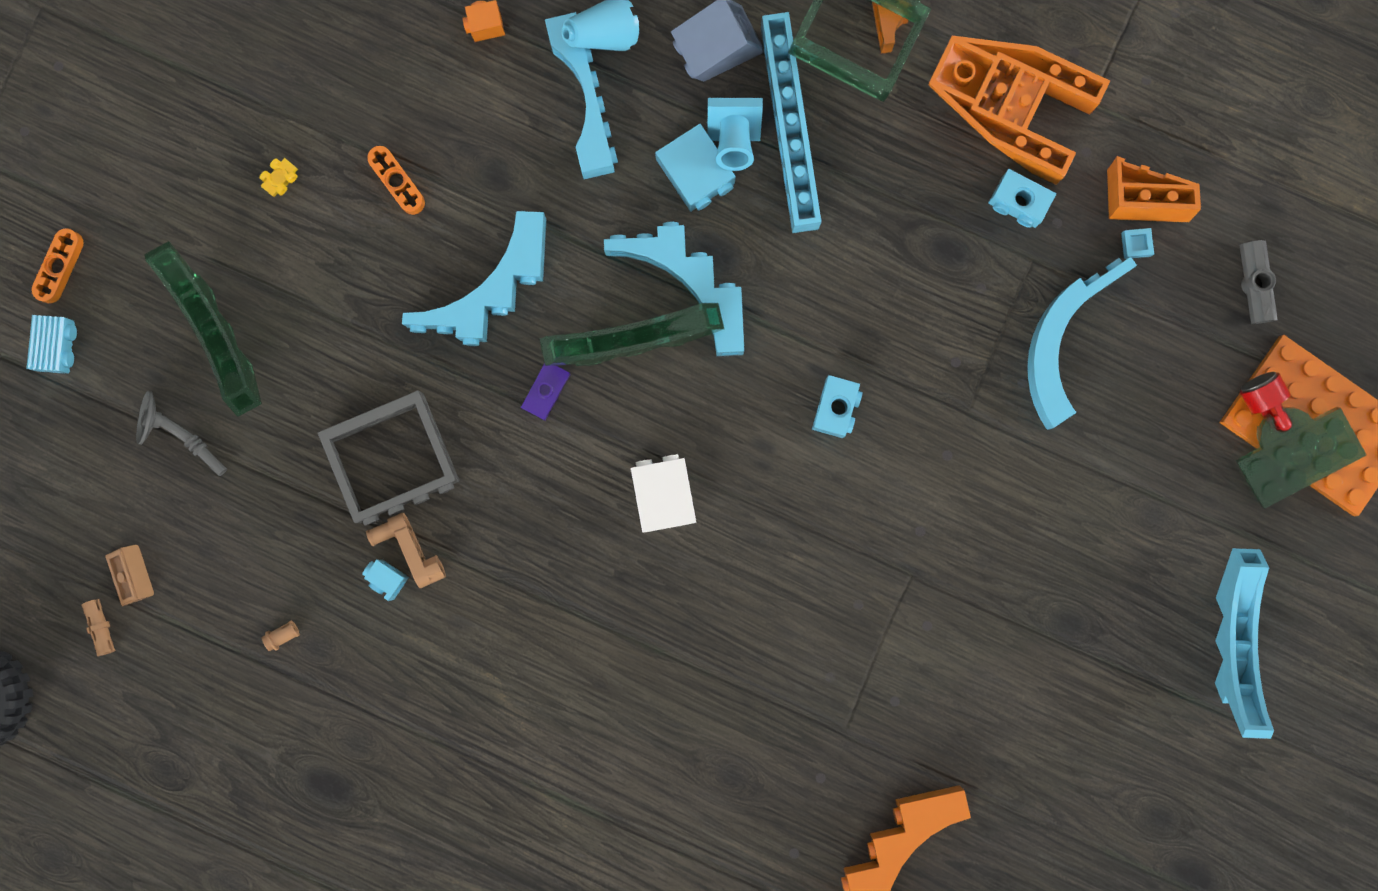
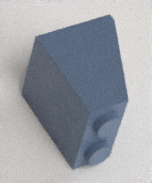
[671,0,764,82]

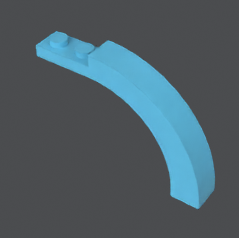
[1028,257,1137,430]

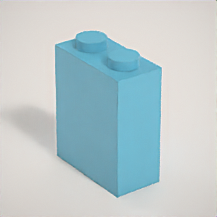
[655,124,736,212]

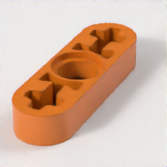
[367,146,425,215]
[32,229,84,303]

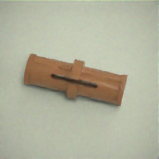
[81,599,116,656]

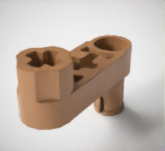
[366,512,446,588]

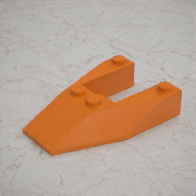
[928,36,1110,185]

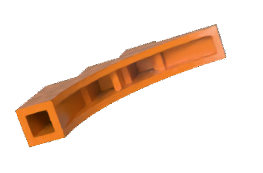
[841,786,971,891]

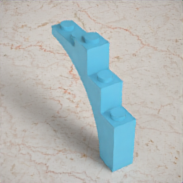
[402,211,546,346]
[604,222,744,356]
[1215,548,1274,739]

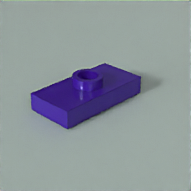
[521,361,570,421]

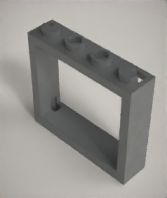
[318,391,460,526]

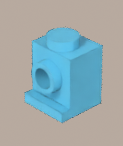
[362,559,409,601]

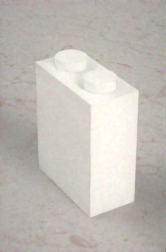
[631,454,696,533]

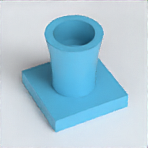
[707,98,763,171]

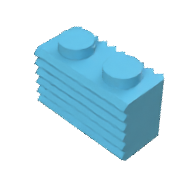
[27,315,77,374]

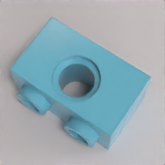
[988,169,1056,228]
[812,375,863,438]

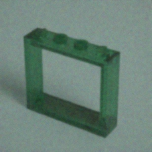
[788,0,931,102]

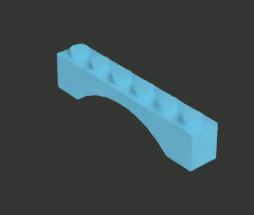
[545,12,618,179]

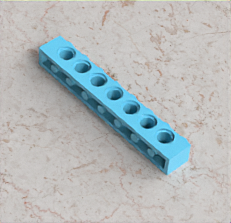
[761,12,821,233]

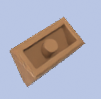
[105,545,154,606]

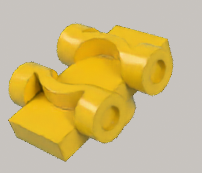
[260,158,298,197]

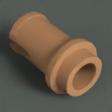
[262,620,300,651]

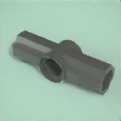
[1240,240,1278,324]

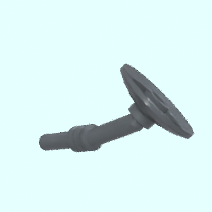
[136,391,227,476]

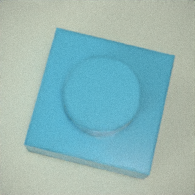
[1121,228,1154,259]

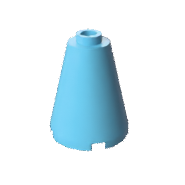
[561,0,639,51]

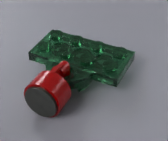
[1236,372,1366,509]

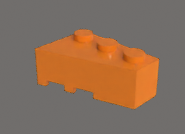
[1107,156,1201,222]

